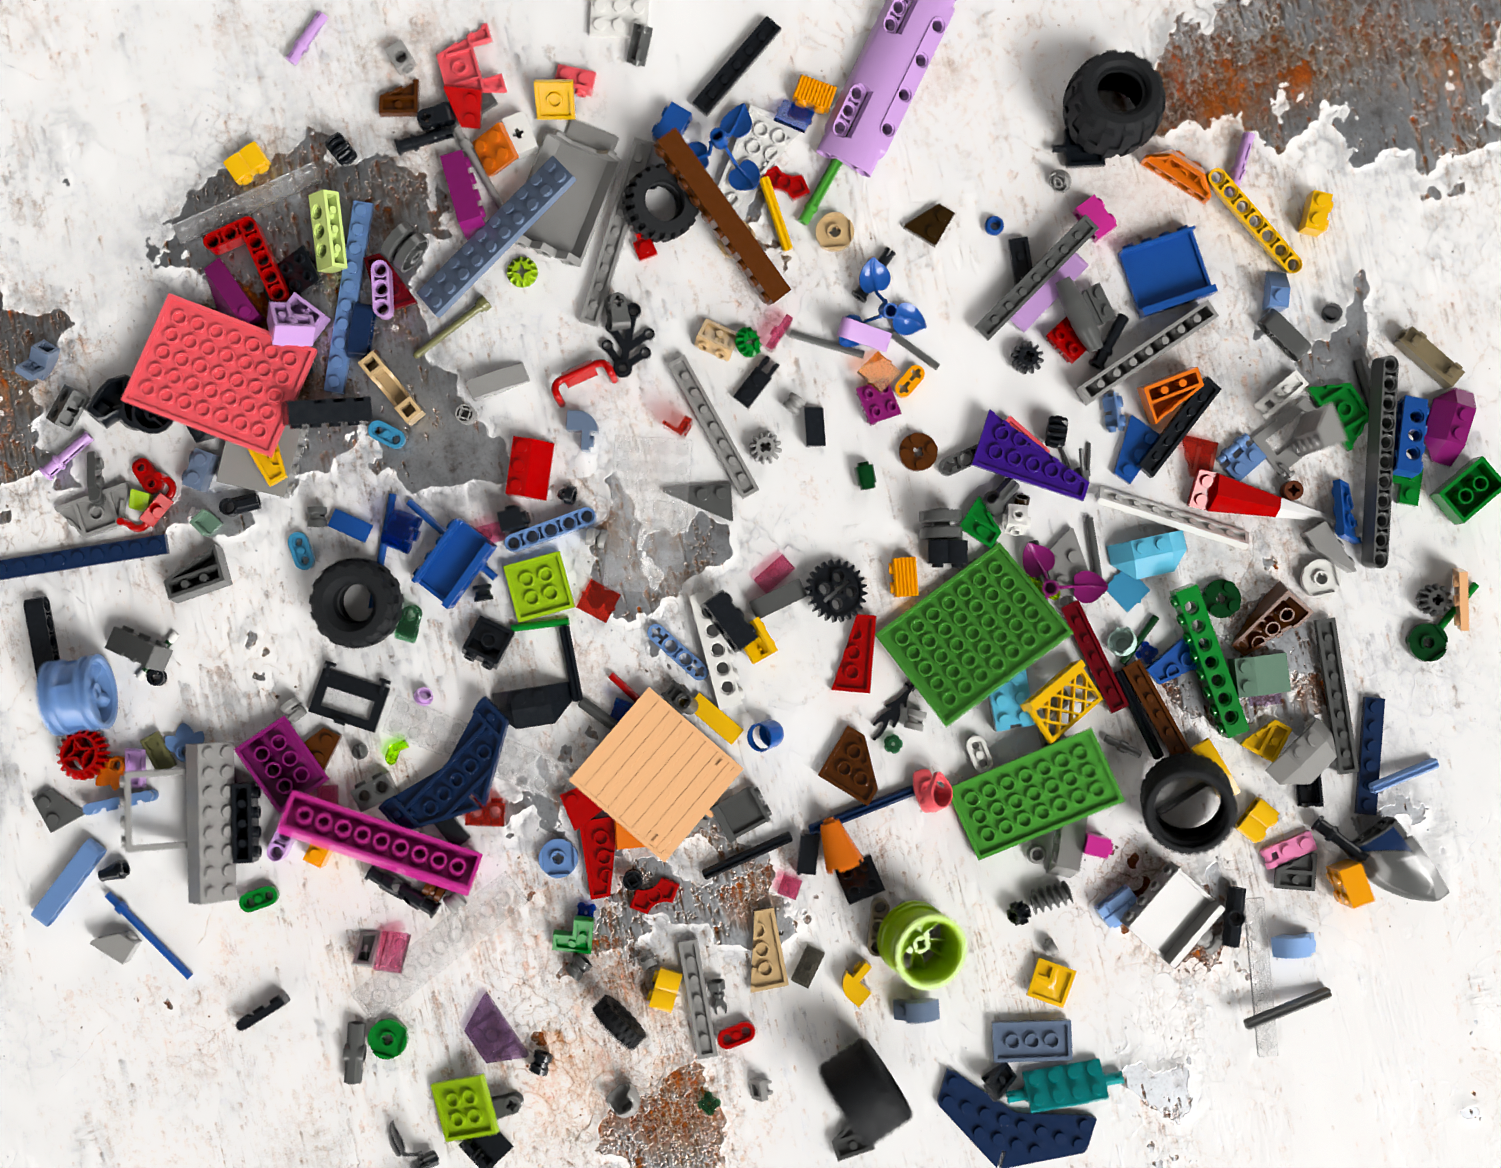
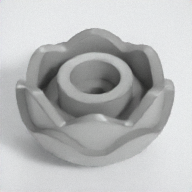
[1049,169,1071,193]

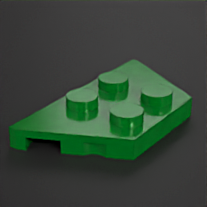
[1306,382,1369,452]

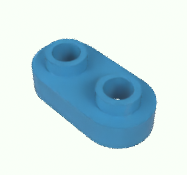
[368,420,406,449]
[288,532,315,570]

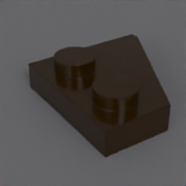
[903,204,955,248]

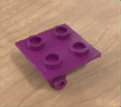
[856,378,902,426]

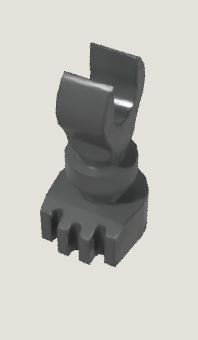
[707,979,727,1015]

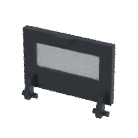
[308,660,391,733]

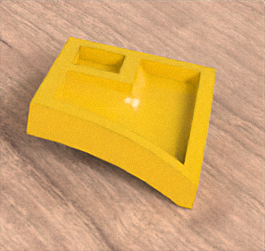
[1026,957,1077,1008]

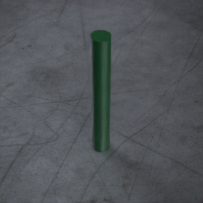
[1119,614,1159,665]

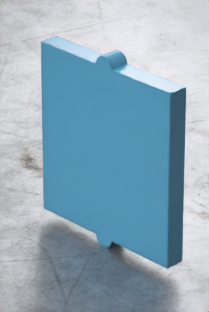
[1107,571,1150,612]

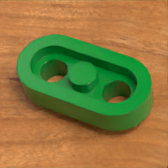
[239,885,279,912]

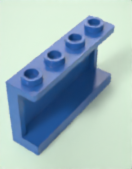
[411,518,498,609]

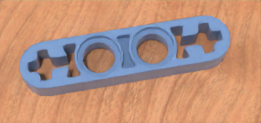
[647,624,708,680]

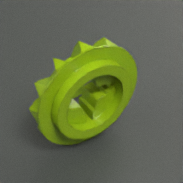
[507,256,538,288]

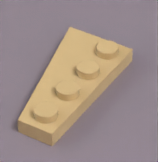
[750,907,789,993]

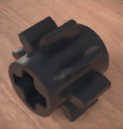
[1006,901,1032,926]

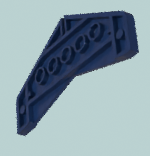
[378,696,509,830]
[937,1068,1097,1168]

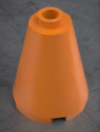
[820,816,864,874]

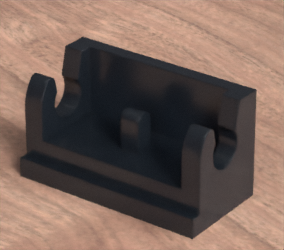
[1295,774,1324,808]

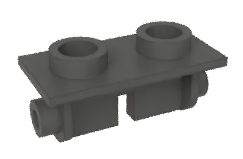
[626,23,653,67]

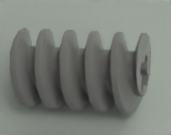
[1029,880,1073,915]

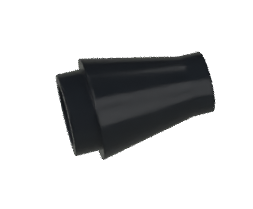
[98,860,130,882]

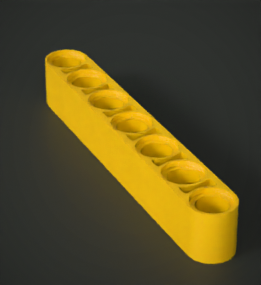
[1206,168,1303,274]

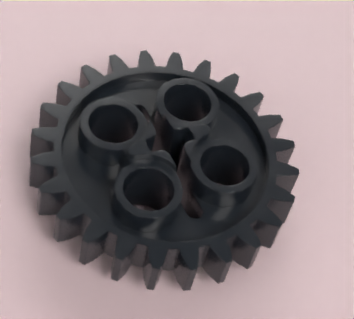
[804,559,868,623]

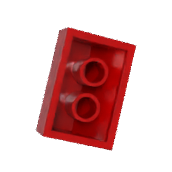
[505,436,555,501]

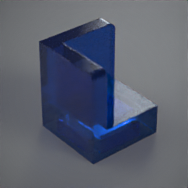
[610,697,634,721]

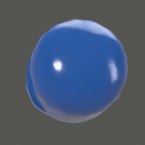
[747,719,784,752]

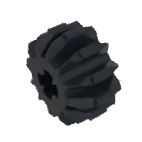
[325,132,357,167]
[1011,341,1044,375]
[1045,415,1068,448]

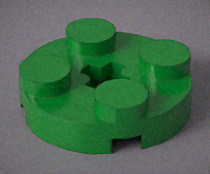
[368,1018,408,1060]

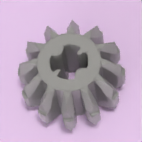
[749,431,782,465]

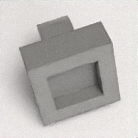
[749,1077,773,1102]

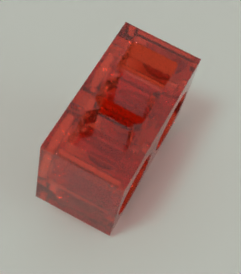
[465,797,508,827]

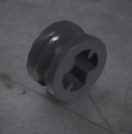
[147,669,167,686]

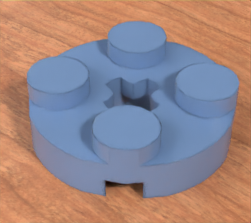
[539,838,578,878]

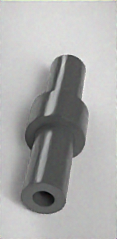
[1103,735,1142,758]

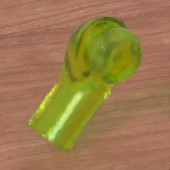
[385,739,409,765]

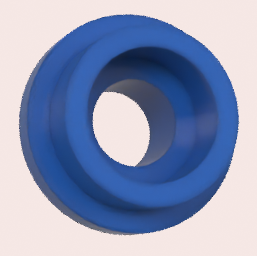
[984,216,1004,236]

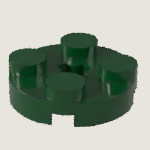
[1201,579,1241,618]
[1405,623,1448,662]

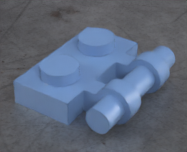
[1216,433,1267,481]

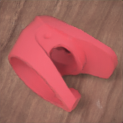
[912,769,953,813]

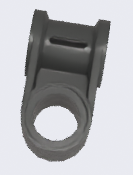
[604,292,631,331]
[661,679,698,715]
[491,1091,524,1120]

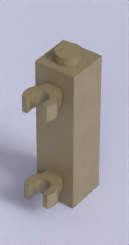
[1393,326,1465,390]

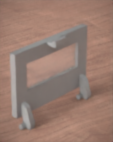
[1251,397,1315,480]

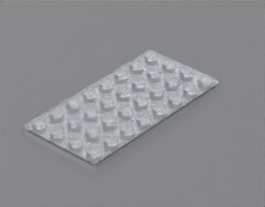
[604,435,693,595]

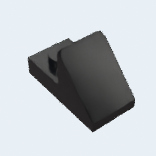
[982,1062,1017,1102]

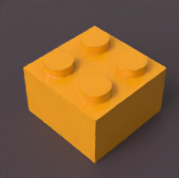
[1325,858,1376,909]

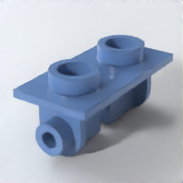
[1102,391,1126,433]

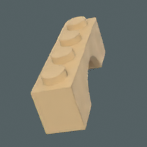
[358,351,426,426]

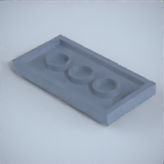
[992,1019,1073,1063]

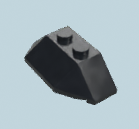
[492,682,572,729]

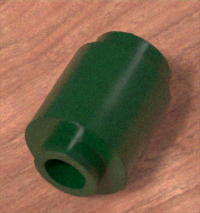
[854,461,877,491]

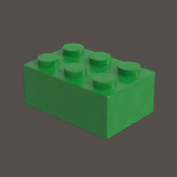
[1429,456,1501,525]

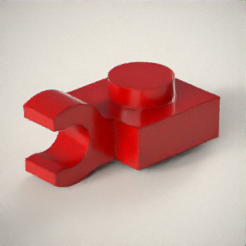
[633,227,658,262]

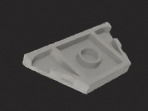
[54,482,129,538]
[1047,528,1088,597]

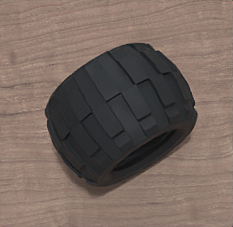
[1063,50,1166,158]

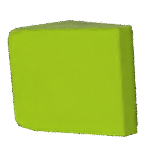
[129,488,154,512]

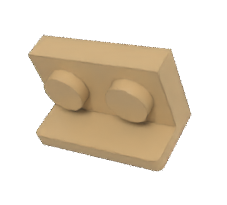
[694,318,737,361]

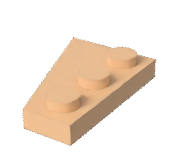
[1452,568,1469,631]

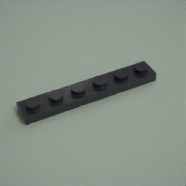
[692,16,782,117]
[1136,376,1221,478]

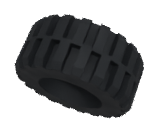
[622,163,699,243]

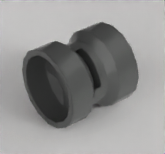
[307,506,327,527]
[565,953,593,981]

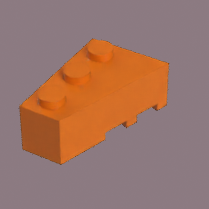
[1137,367,1204,424]

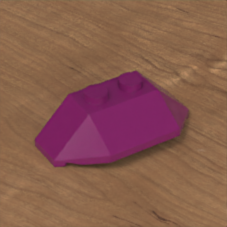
[1424,388,1476,467]

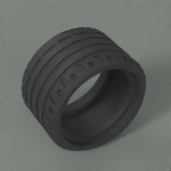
[1140,752,1238,855]
[819,1038,913,1147]

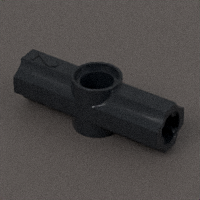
[1221,886,1246,948]

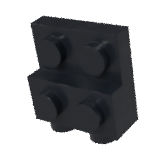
[462,615,515,670]

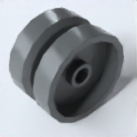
[380,222,429,273]
[919,508,963,540]

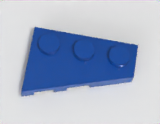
[1113,415,1160,485]
[1146,636,1211,685]

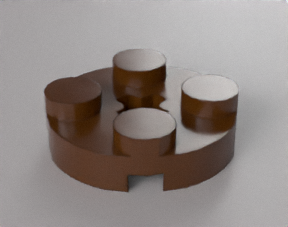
[899,432,938,472]

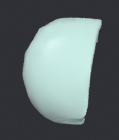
[1107,626,1137,656]

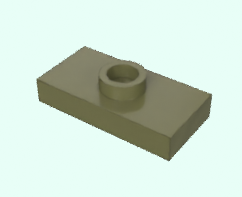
[140,731,177,769]

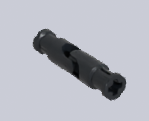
[364,865,441,919]

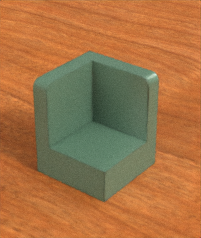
[189,508,224,537]

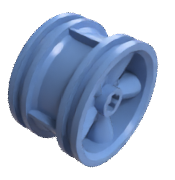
[36,654,118,736]

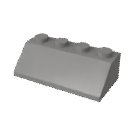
[1292,403,1347,457]

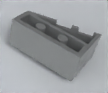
[1047,816,1088,878]

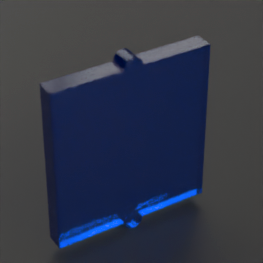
[774,99,815,133]

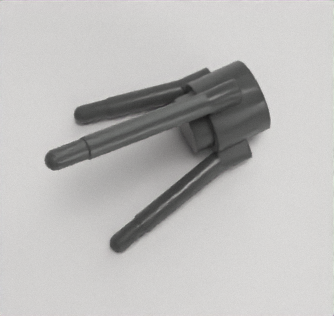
[1059,442,1091,482]

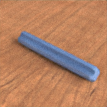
[1368,758,1439,793]

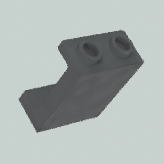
[711,785,772,843]

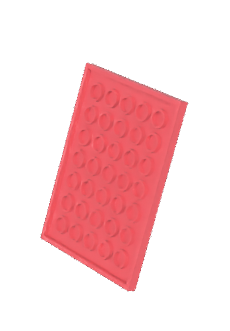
[121,293,318,458]

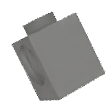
[385,39,417,75]

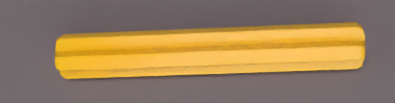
[760,176,793,252]

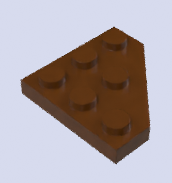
[818,725,878,806]

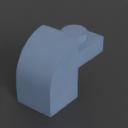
[15,340,60,381]
[566,410,599,452]
[893,997,940,1024]

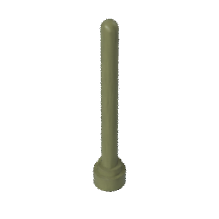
[413,295,492,359]

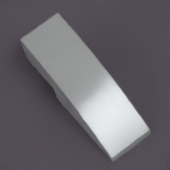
[466,363,530,402]

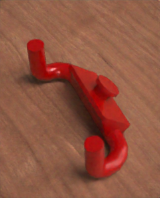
[551,359,618,408]
[116,472,177,532]

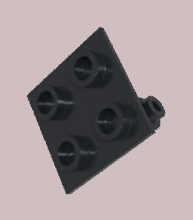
[277,245,323,296]
[835,855,885,905]
[458,1131,514,1168]

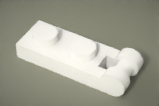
[1254,369,1309,419]

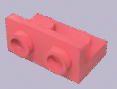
[555,64,597,98]

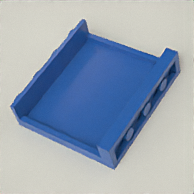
[1118,225,1218,319]

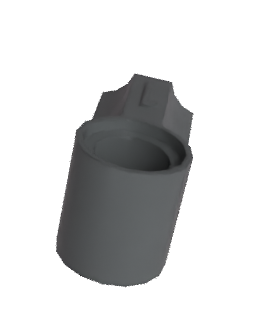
[983,477,1020,516]

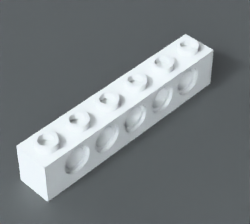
[689,590,745,710]

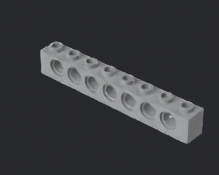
[1075,300,1219,406]

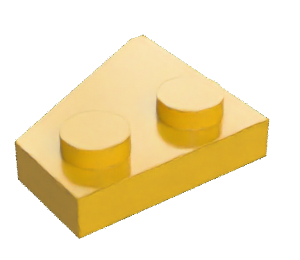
[1239,719,1293,763]

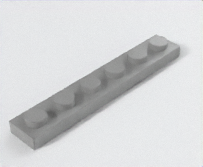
[678,938,718,1060]

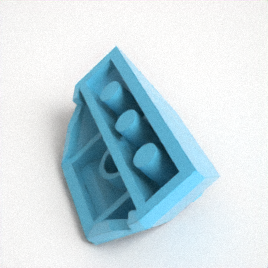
[1106,530,1187,580]

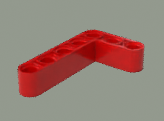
[203,216,291,302]

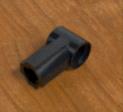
[219,492,261,517]

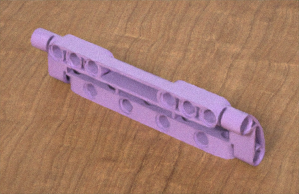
[816,0,956,177]

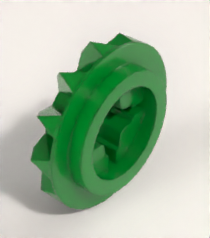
[735,327,762,358]

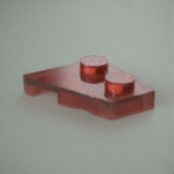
[1181,435,1219,478]

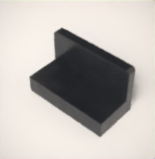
[796,833,820,875]

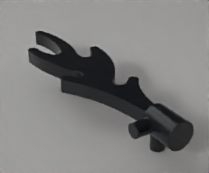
[873,682,916,741]

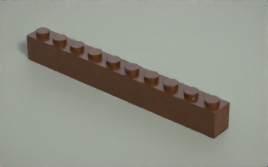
[653,127,791,306]

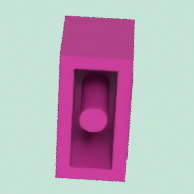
[1072,194,1117,243]
[1083,831,1113,859]

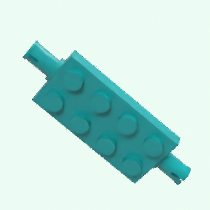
[1005,1059,1124,1113]

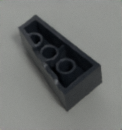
[281,397,373,429]

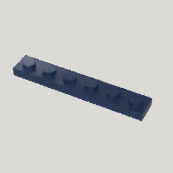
[1354,697,1385,815]

